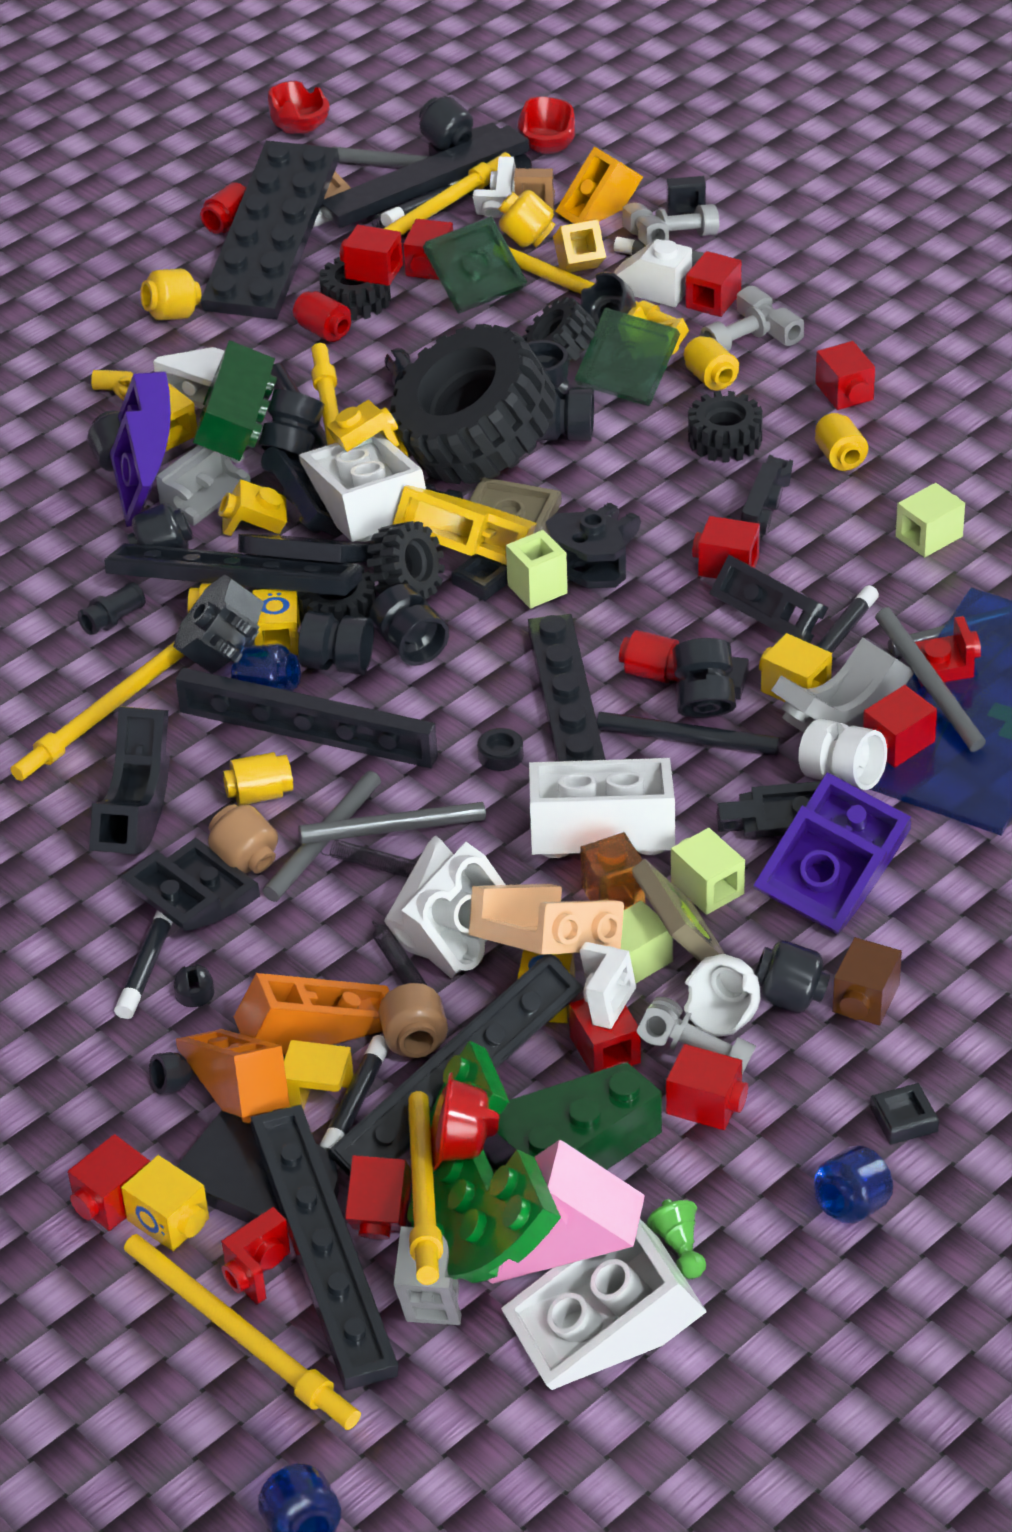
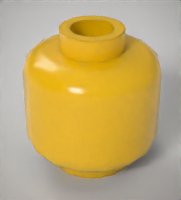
[498,190,555,247]
[140,269,201,320]

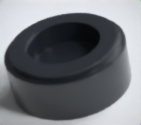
[477,728,524,771]

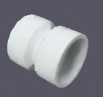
[799,719,887,790]

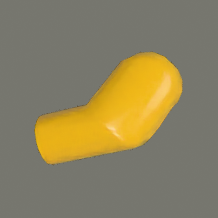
[91,370,133,401]

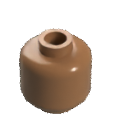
[208,804,278,874]
[378,983,448,1058]

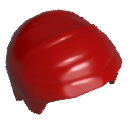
[268,81,330,134]
[517,96,575,154]

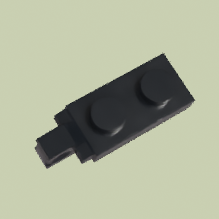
[741,454,793,535]
[716,779,844,838]

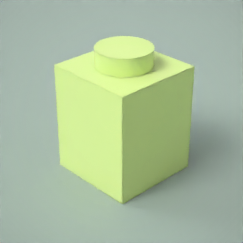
[896,483,965,557]
[506,530,568,609]
[671,828,745,915]
[621,900,673,983]

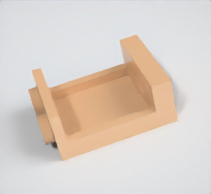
[469,884,624,954]

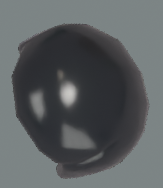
[580,272,636,337]

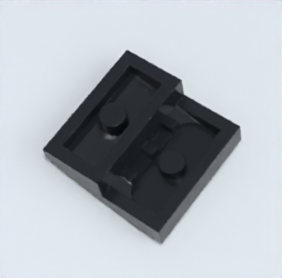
[121,837,260,931]

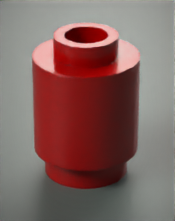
[200,182,247,234]
[293,291,351,342]
[619,630,681,683]

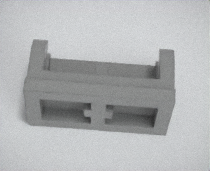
[156,445,250,526]
[394,1226,462,1325]

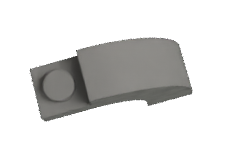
[771,637,914,733]

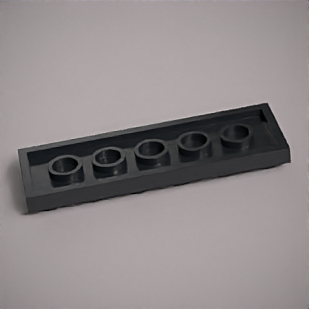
[201,140,339,320]

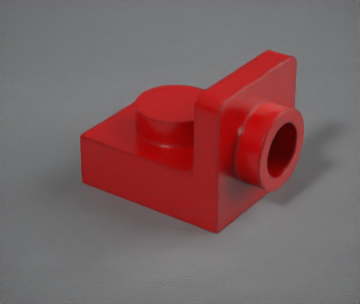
[915,616,981,686]
[221,1207,291,1305]

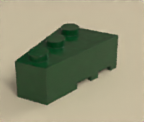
[193,340,277,461]
[483,1062,662,1170]

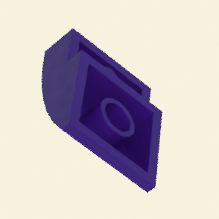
[110,372,171,527]
[753,772,911,935]

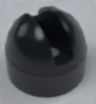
[174,964,215,1007]
[149,1052,192,1094]

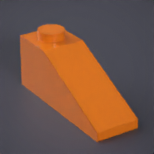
[234,973,390,1055]
[176,1029,290,1123]

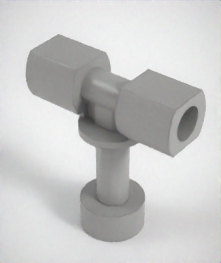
[622,203,719,246]
[700,286,804,351]
[637,997,756,1074]

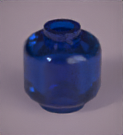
[231,643,301,692]
[814,1146,893,1224]
[258,1463,341,1532]

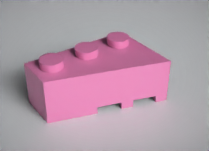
[487,1140,645,1284]

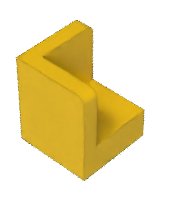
[283,1040,354,1111]

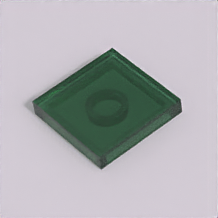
[422,216,527,314]
[574,308,680,406]

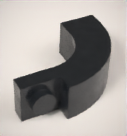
[89,707,170,854]

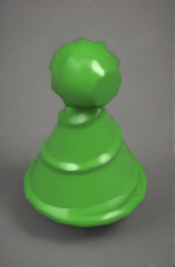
[647,1199,706,1280]

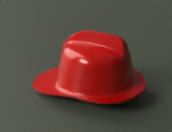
[431,1073,499,1172]

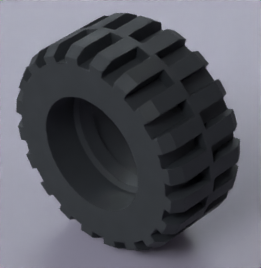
[390,324,556,484]

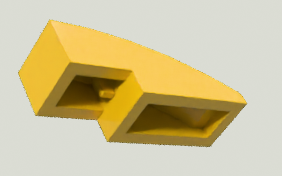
[392,485,537,565]

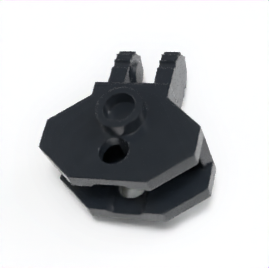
[545,503,642,589]
[173,574,264,674]

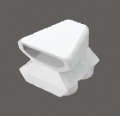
[384,835,506,979]

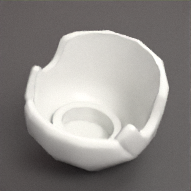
[684,954,760,1037]

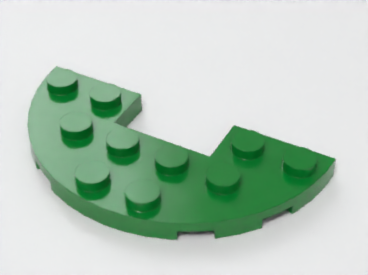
[407,1040,561,1283]

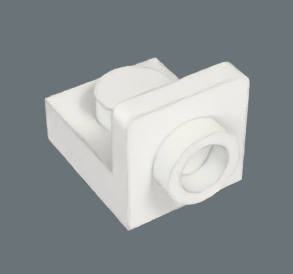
[473,157,516,218]
[580,942,636,1029]

